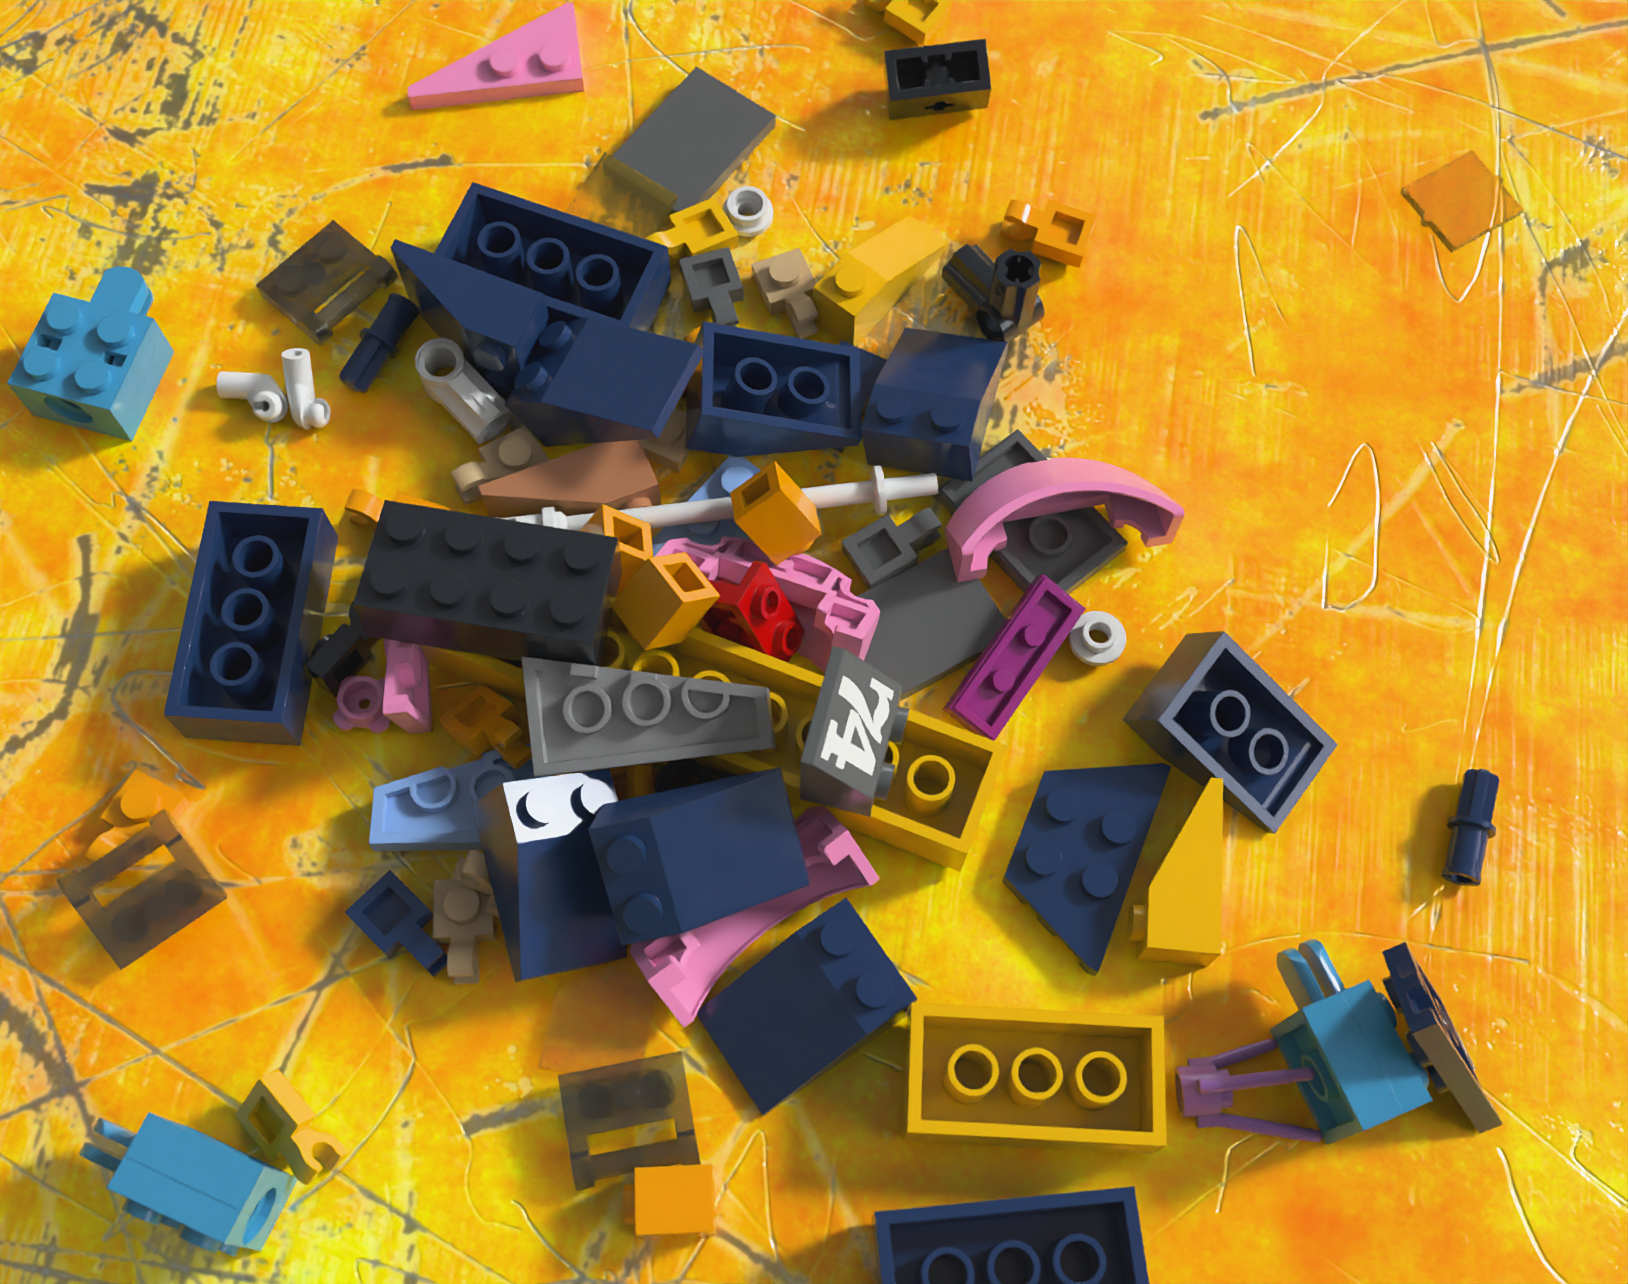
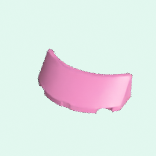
[945,458,1185,583]
[654,536,880,673]
[629,806,880,1028]

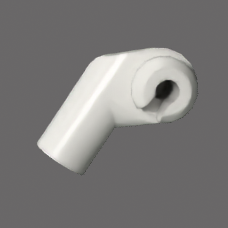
[281,348,331,430]
[217,371,288,423]

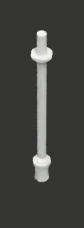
[496,465,938,531]

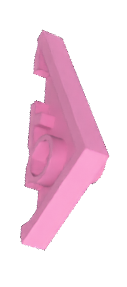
[408,3,585,110]
[383,639,433,734]

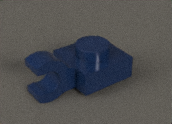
[345,870,447,977]

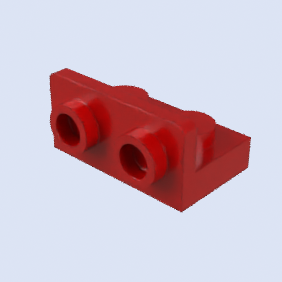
[698,561,805,663]

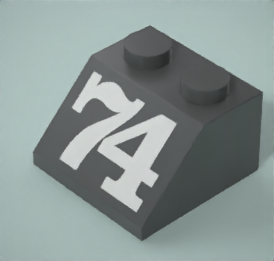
[800,646,910,817]

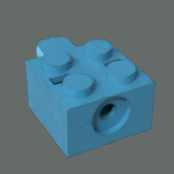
[7,266,174,441]
[1270,939,1433,1145]
[78,1112,298,1256]

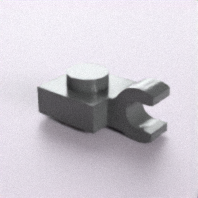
[679,247,744,327]
[841,507,942,590]

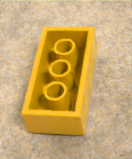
[903,1002,1166,1154]

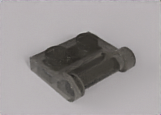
[256,220,399,346]
[56,809,228,970]
[558,1051,702,1191]

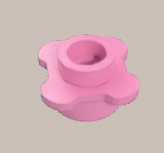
[333,676,391,733]

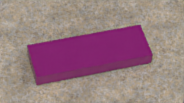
[942,574,1086,741]

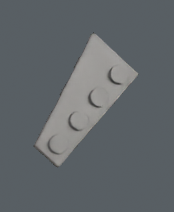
[521,657,776,777]

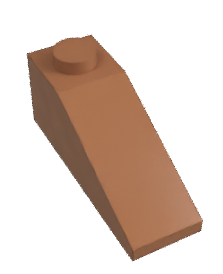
[478,440,662,518]

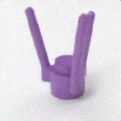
[1174,1039,1323,1142]

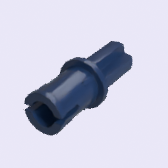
[339,293,419,393]
[1441,768,1500,886]

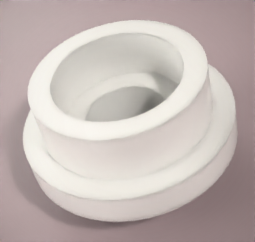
[722,186,773,237]
[1069,611,1126,666]

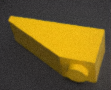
[813,215,949,346]
[1127,777,1223,967]

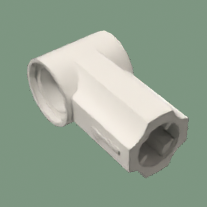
[415,338,514,444]

